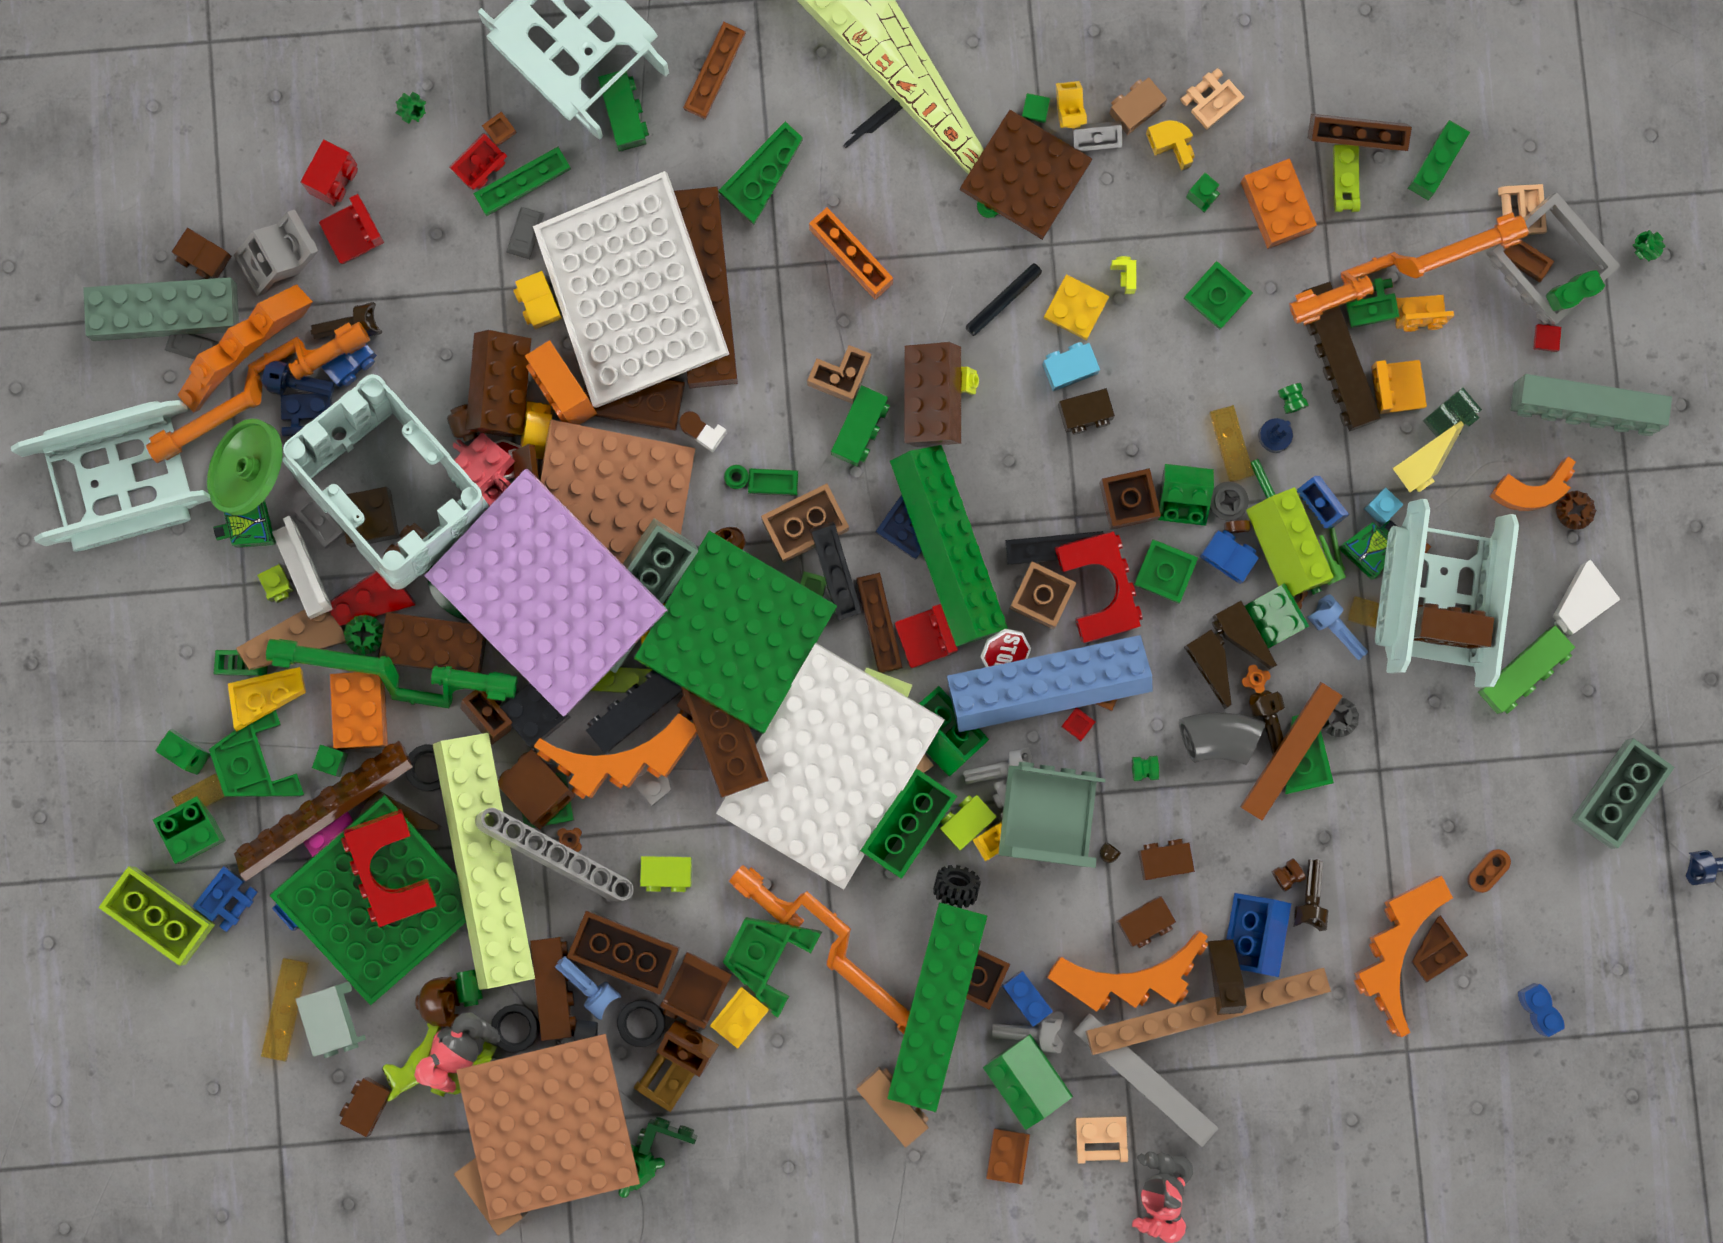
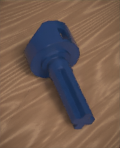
[262,361,335,397]
[1258,418,1293,453]
[1685,850,1723,885]

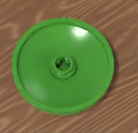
[207,419,282,516]

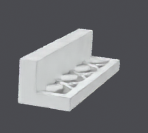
[272,516,333,620]

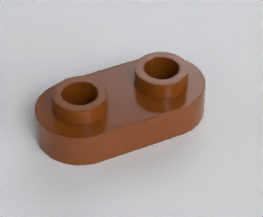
[1468,849,1511,893]

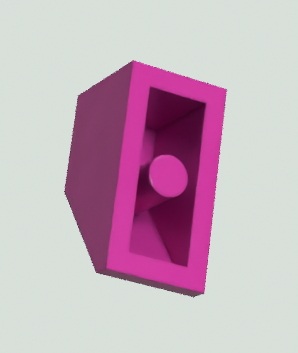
[303,812,354,857]

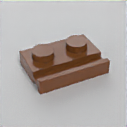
[986,1128,1030,1185]

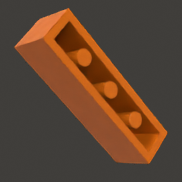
[809,207,894,300]

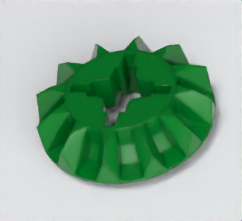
[344,615,384,654]

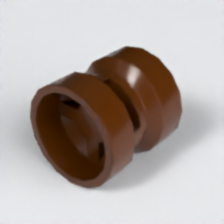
[1272,858,1306,892]

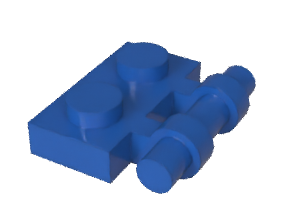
[193,866,258,932]

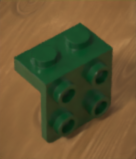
[636,1117,697,1155]

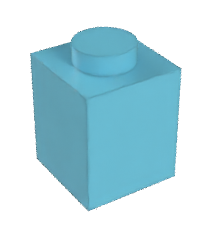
[1364,488,1404,526]

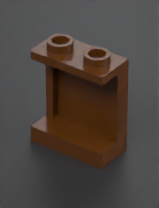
[498,749,576,830]
[660,952,732,1031]

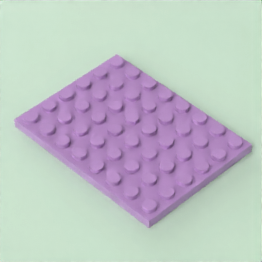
[424,469,668,716]

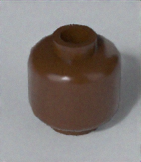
[447,403,478,442]

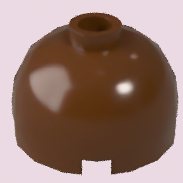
[415,977,460,1027]

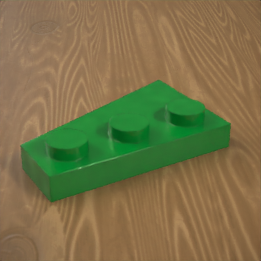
[1285,715,1334,794]

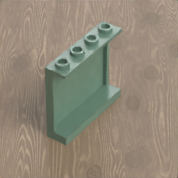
[998,762,1106,868]

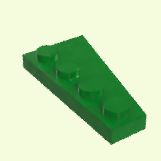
[718,121,803,225]

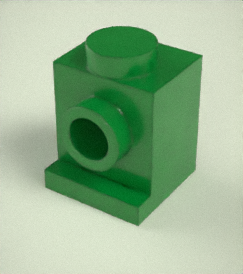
[1186,172,1220,213]

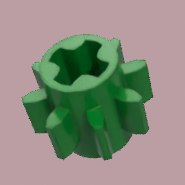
[395,92,426,124]
[1633,230,1665,262]

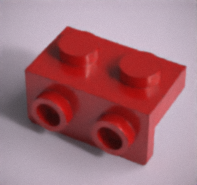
[449,133,507,190]

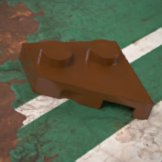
[1412,915,1468,983]

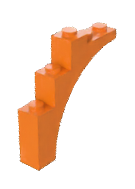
[178,284,313,413]
[534,713,697,799]
[1354,876,1453,1037]
[1046,931,1208,1012]

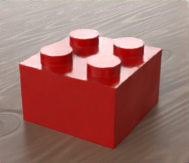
[300,139,358,207]

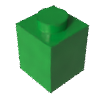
[312,745,348,777]

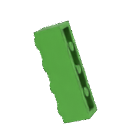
[1478,625,1575,714]

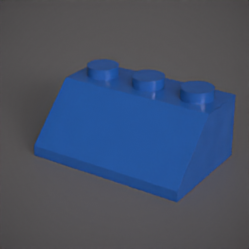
[1226,893,1292,977]

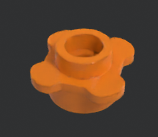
[1242,665,1271,693]

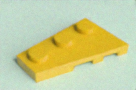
[228,667,306,732]

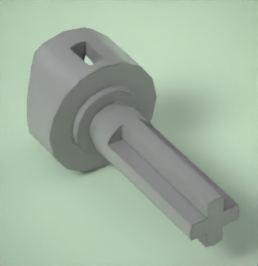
[963,748,1032,784]
[992,1018,1063,1053]

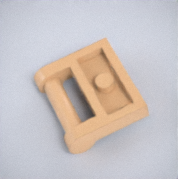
[1498,184,1547,235]
[1075,1116,1128,1164]

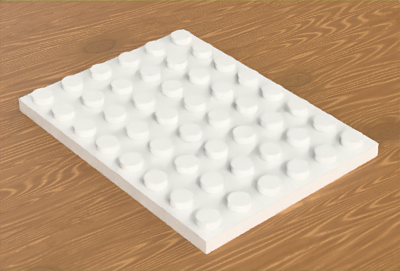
[533,171,729,408]
[716,643,945,890]

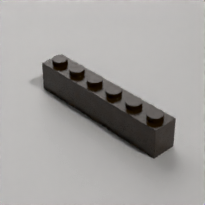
[1301,281,1381,432]

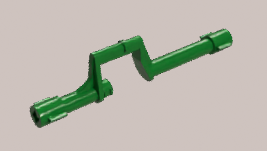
[266,639,517,709]

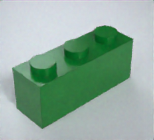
[598,71,649,152]
[1407,120,1470,201]
[831,385,890,467]

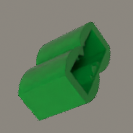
[1546,270,1605,311]

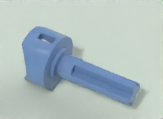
[1307,594,1368,660]
[555,956,621,1020]

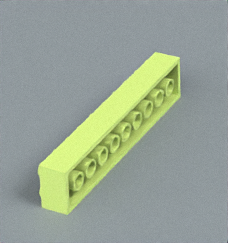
[433,733,535,990]

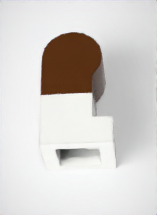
[680,411,727,452]

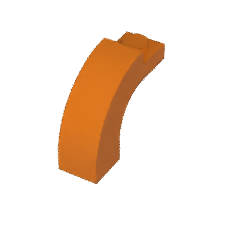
[1489,456,1576,511]

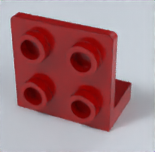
[319,194,384,264]
[895,604,958,668]

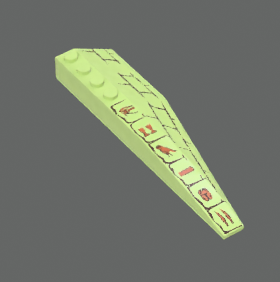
[797,0,984,174]

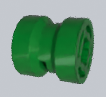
[1278,383,1309,414]
[1132,755,1159,781]

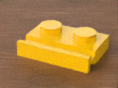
[710,987,769,1049]

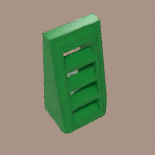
[214,650,268,677]

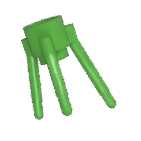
[1319,527,1346,585]

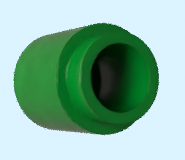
[455,970,483,1007]

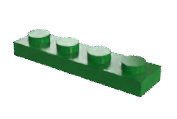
[473,146,571,216]

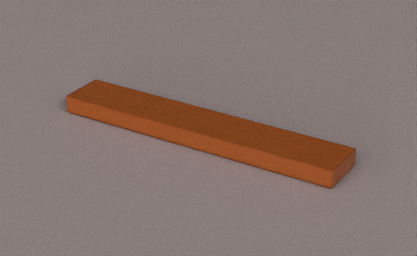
[1240,682,1342,821]

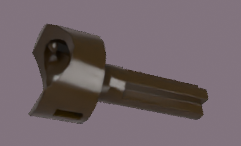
[310,302,382,339]
[1249,690,1285,755]
[1293,859,1329,931]

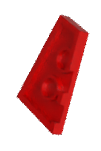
[329,571,416,626]

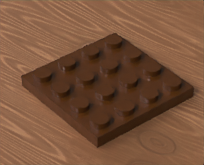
[960,110,1092,240]

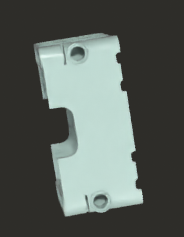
[282,374,489,590]

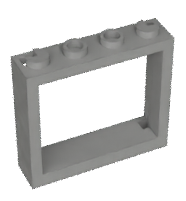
[1486,192,1620,326]

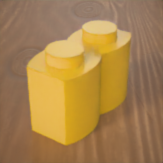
[513,271,562,329]

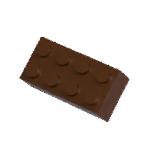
[465,330,532,437]
[904,342,961,447]
[379,612,487,673]
[567,911,680,995]

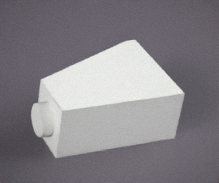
[1553,560,1620,636]

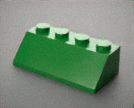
[860,768,957,879]

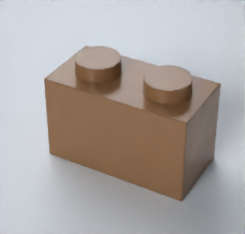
[1109,77,1167,135]

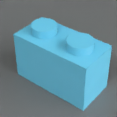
[1042,342,1100,391]

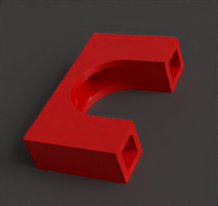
[1054,531,1143,643]
[341,809,437,927]

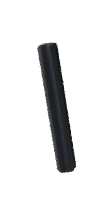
[843,98,903,148]
[966,263,1042,336]

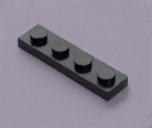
[810,521,862,621]
[1005,531,1103,565]

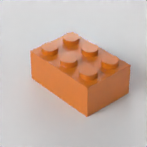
[1241,158,1317,249]
[525,340,597,425]
[330,672,388,750]

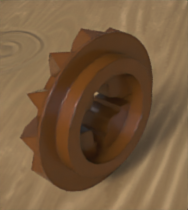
[1556,490,1597,530]

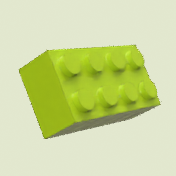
[98,866,215,966]

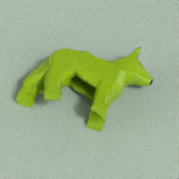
[382,1023,497,1101]

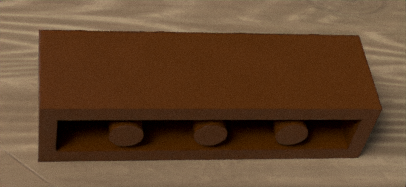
[1307,114,1412,151]
[530,937,577,1041]

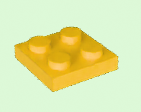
[1043,274,1109,341]

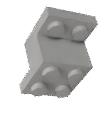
[233,210,319,296]

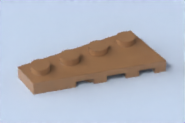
[236,609,345,671]

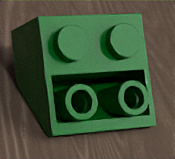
[1158,464,1214,526]
[152,796,226,864]

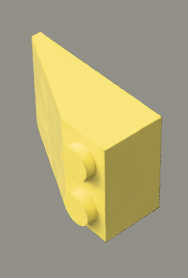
[1393,421,1464,492]

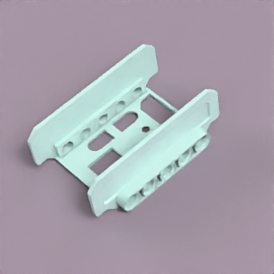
[478,0,669,140]
[11,400,211,552]
[1375,499,1519,688]

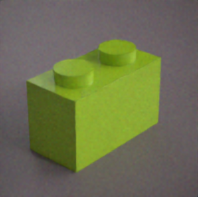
[940,795,997,851]
[640,856,692,892]

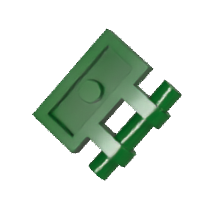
[1346,278,1400,328]

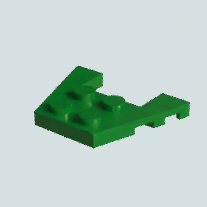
[209,710,304,797]
[723,917,822,1018]

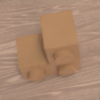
[807,345,871,404]

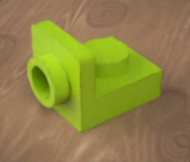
[257,564,294,603]

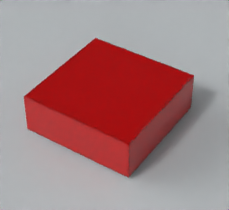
[1533,324,1562,352]
[1061,708,1096,742]

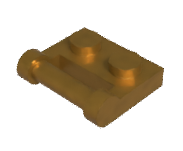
[633,1053,695,1112]

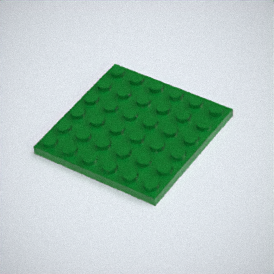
[634,531,837,734]
[269,795,466,1006]

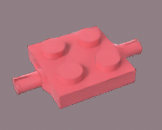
[453,433,515,494]

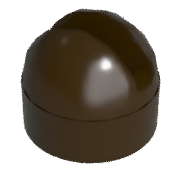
[1100,842,1121,863]

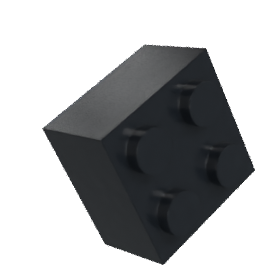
[500,683,571,749]

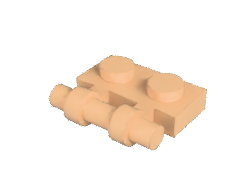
[1180,68,1244,130]

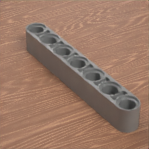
[475,808,634,902]
[1073,1013,1219,1147]

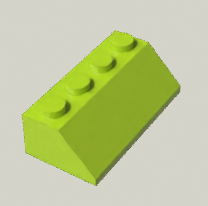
[1246,487,1334,597]

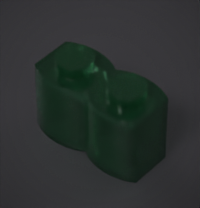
[1422,388,1482,437]

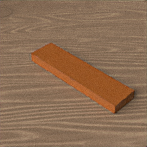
[683,22,746,119]

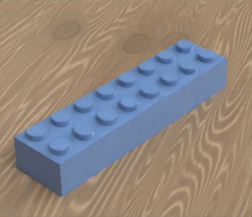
[947,635,1153,732]

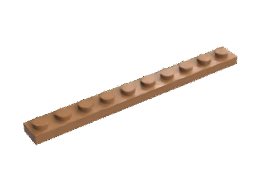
[1086,968,1331,1055]

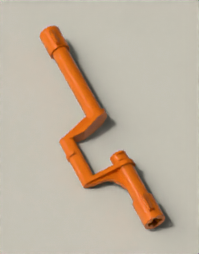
[1289,212,1528,325]
[146,322,370,463]
[728,865,910,1034]

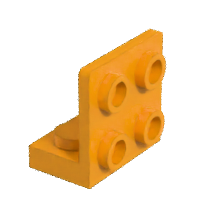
[1395,295,1454,332]
[1371,360,1427,414]

